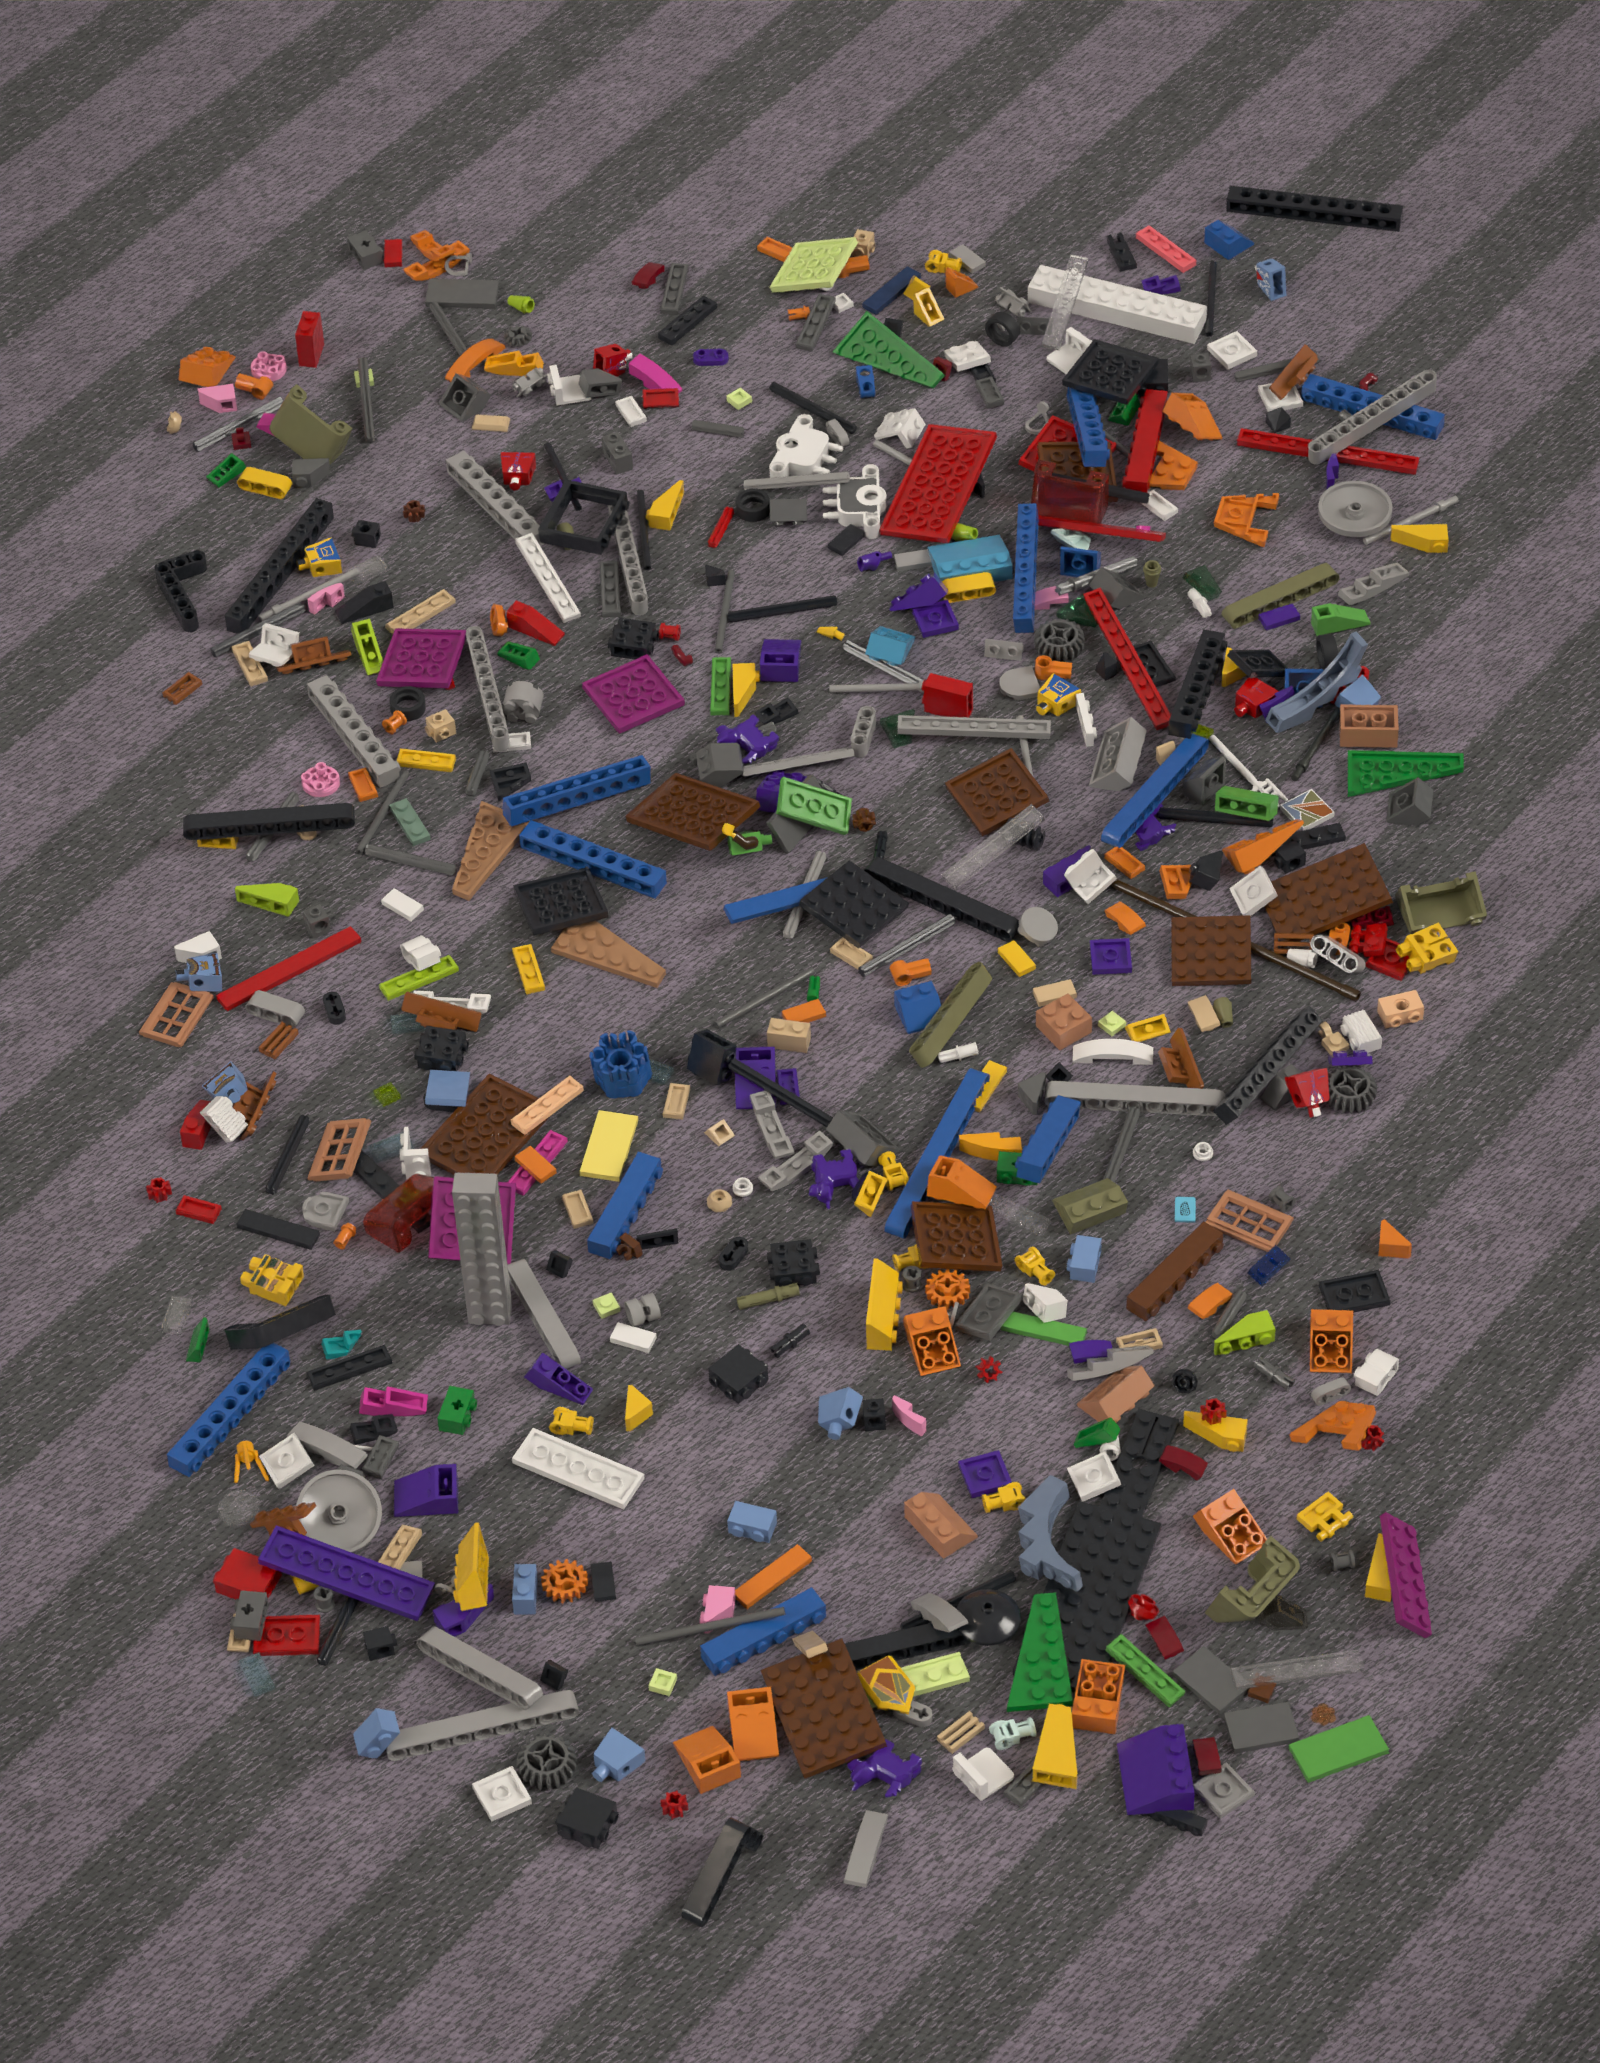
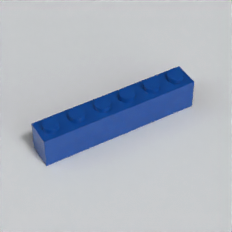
[1015,1095,1081,1184]
[587,1152,663,1259]
[700,1587,826,1676]

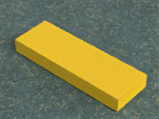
[396,749,456,772]
[512,944,545,994]
[974,1060,1007,1113]

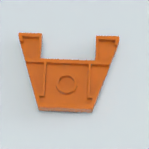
[1149,441,1198,490]
[1214,493,1279,547]
[1289,1401,1376,1451]

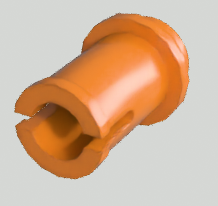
[788,305,810,321]
[333,1223,356,1250]

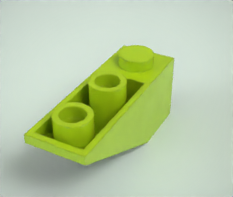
[1214,1310,1275,1355]

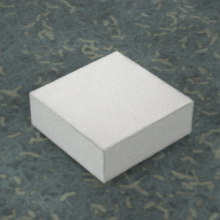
[833,293,853,313]

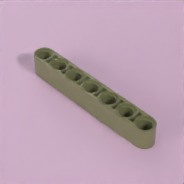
[1222,563,1340,629]
[909,962,992,1068]

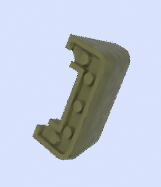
[269,384,353,464]
[1395,871,1487,934]
[1205,1536,1300,1623]

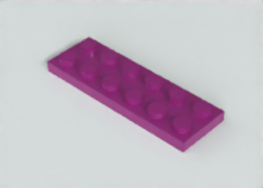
[1380,1512,1432,1638]

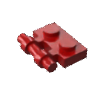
[1349,923,1388,957]

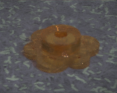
[1311,1703,1336,1726]

